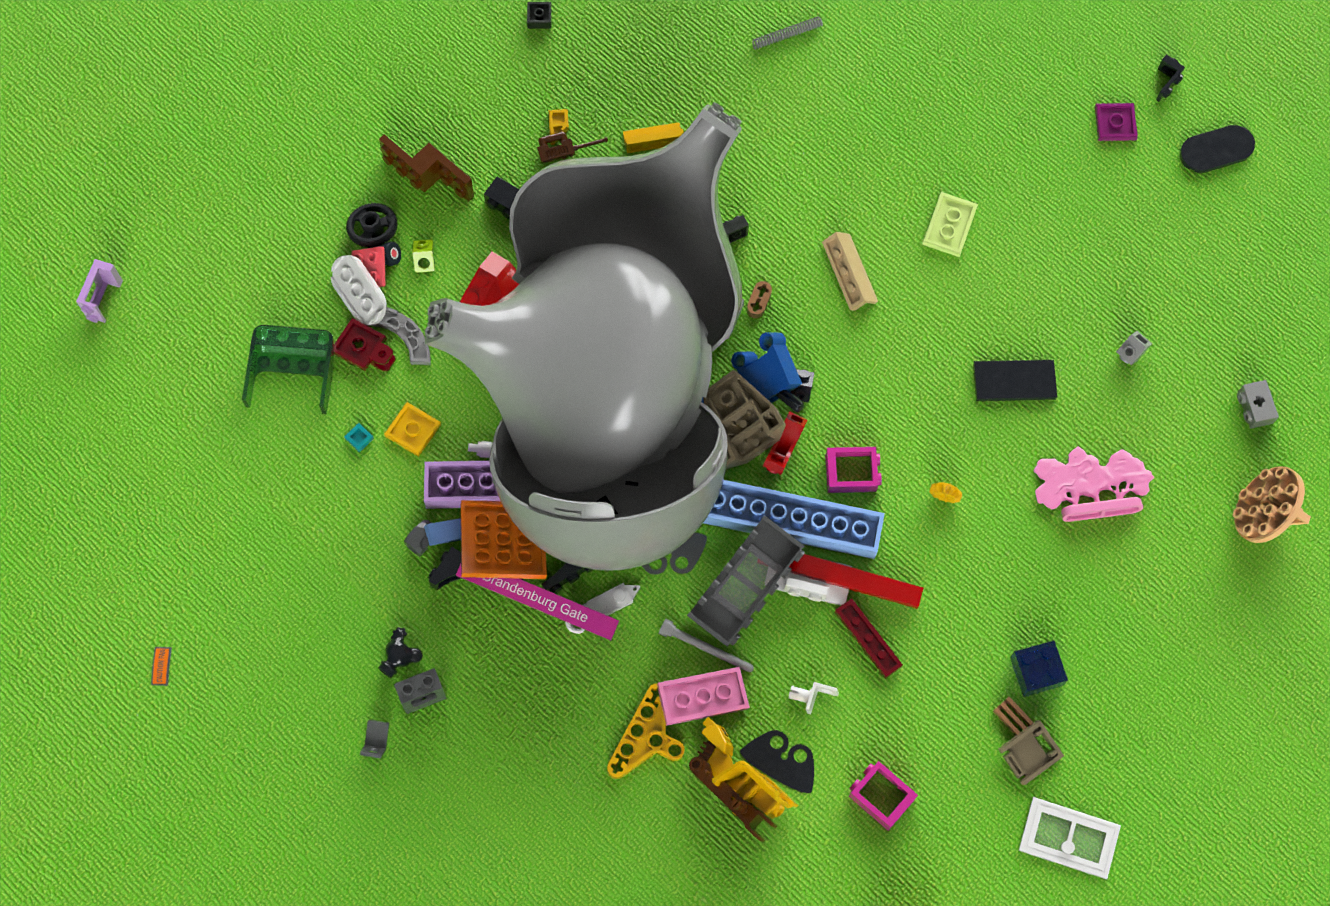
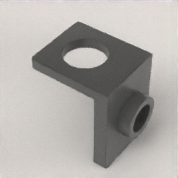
[360,720,389,758]

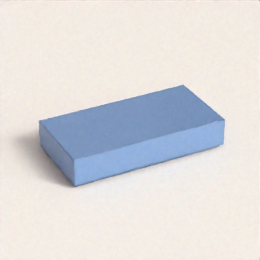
[424,518,461,546]

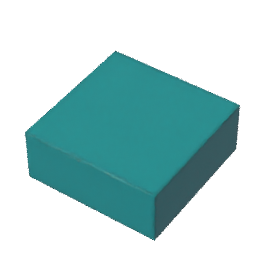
[344,423,374,452]

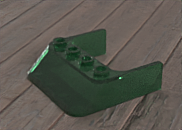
[242,325,334,414]

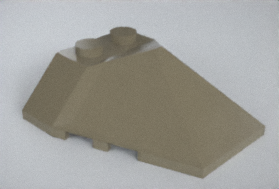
[703,370,786,469]

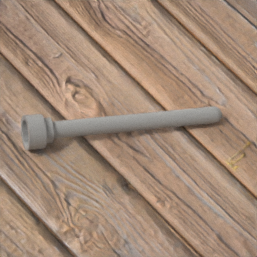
[659,619,754,672]

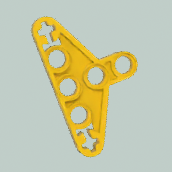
[607,683,685,779]

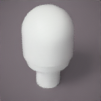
[468,441,493,458]

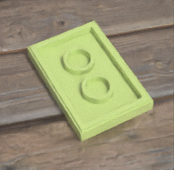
[922,192,978,257]

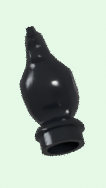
[378,627,423,678]

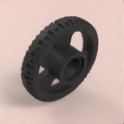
[346,203,398,248]

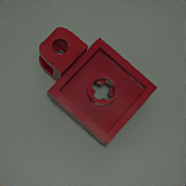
[331,318,396,371]

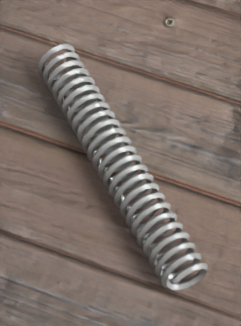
[752,16,823,50]

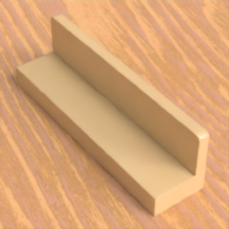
[822,232,878,311]

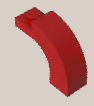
[763,411,807,475]

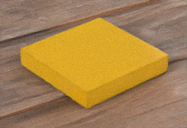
[384,402,441,457]

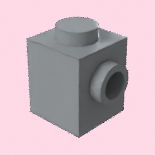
[1116,331,1152,365]

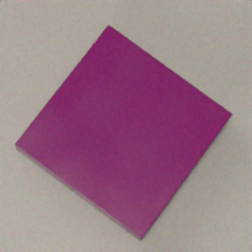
[1095,103,1138,141]

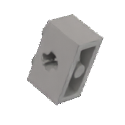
[1237,380,1279,429]

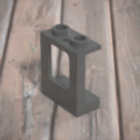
[394,668,447,714]

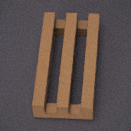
[993,697,1034,736]

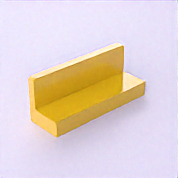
[623,123,684,154]

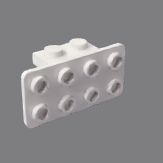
[764,559,852,606]

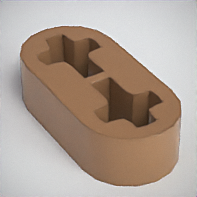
[747,281,772,318]

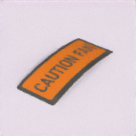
[151,647,172,686]

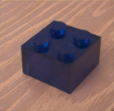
[1010,641,1068,697]

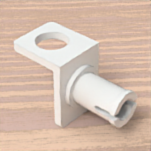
[789,682,839,715]

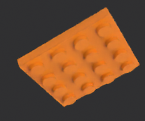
[460,500,547,579]

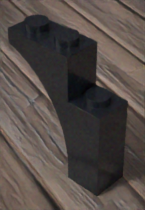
[428,547,524,590]

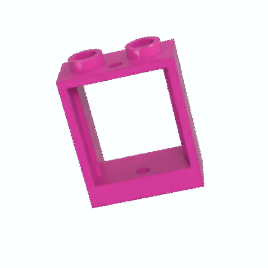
[825,447,882,493]
[849,761,918,831]

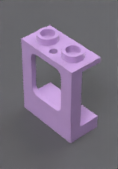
[76,259,123,323]

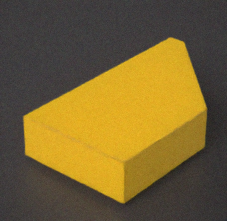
[548,109,569,145]

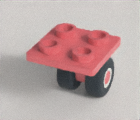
[352,242,401,287]

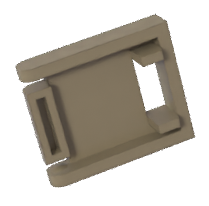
[998,720,1064,785]

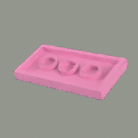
[657,667,750,726]

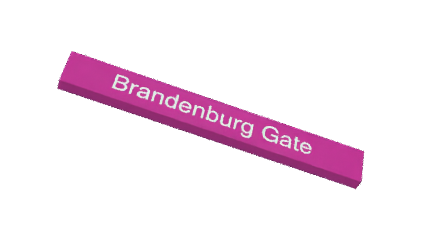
[456,564,619,641]

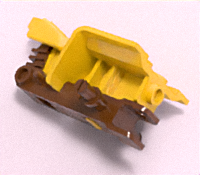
[689,717,798,842]

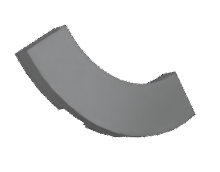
[373,307,431,365]

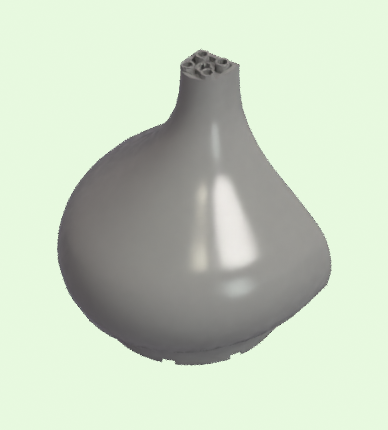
[509,102,742,352]
[425,243,712,493]

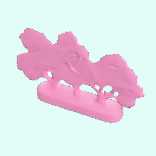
[1034,446,1154,522]

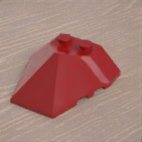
[459,252,519,306]

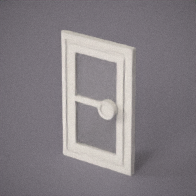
[1018,797,1121,879]

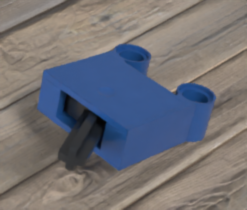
[731,332,804,413]

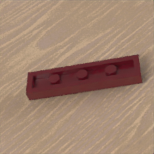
[835,598,903,679]

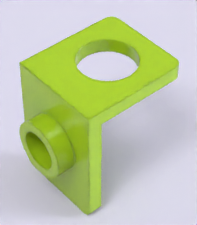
[412,239,435,273]

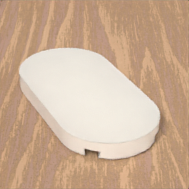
[331,255,387,325]

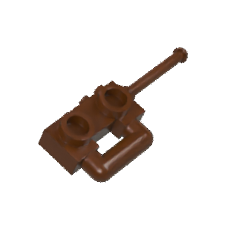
[537,132,608,164]

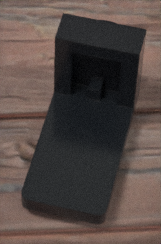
[1156,54,1185,102]

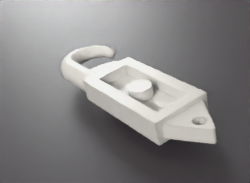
[565,583,640,634]

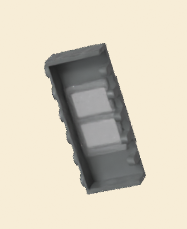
[687,515,805,646]

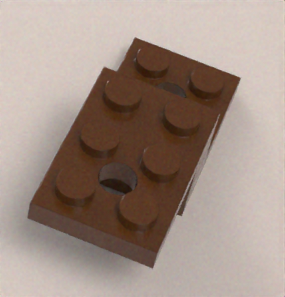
[379,134,474,201]

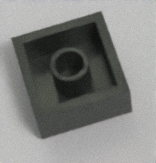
[527,2,552,29]
[723,215,749,243]

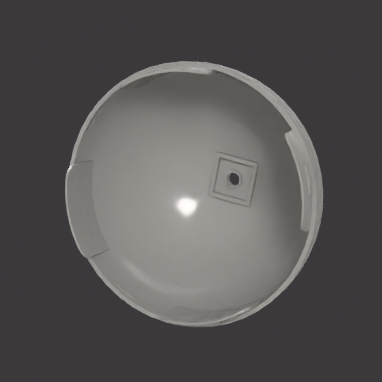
[489,402,728,571]

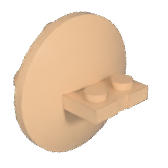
[1233,466,1311,543]

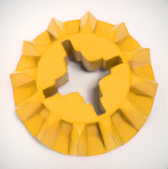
[929,482,962,503]

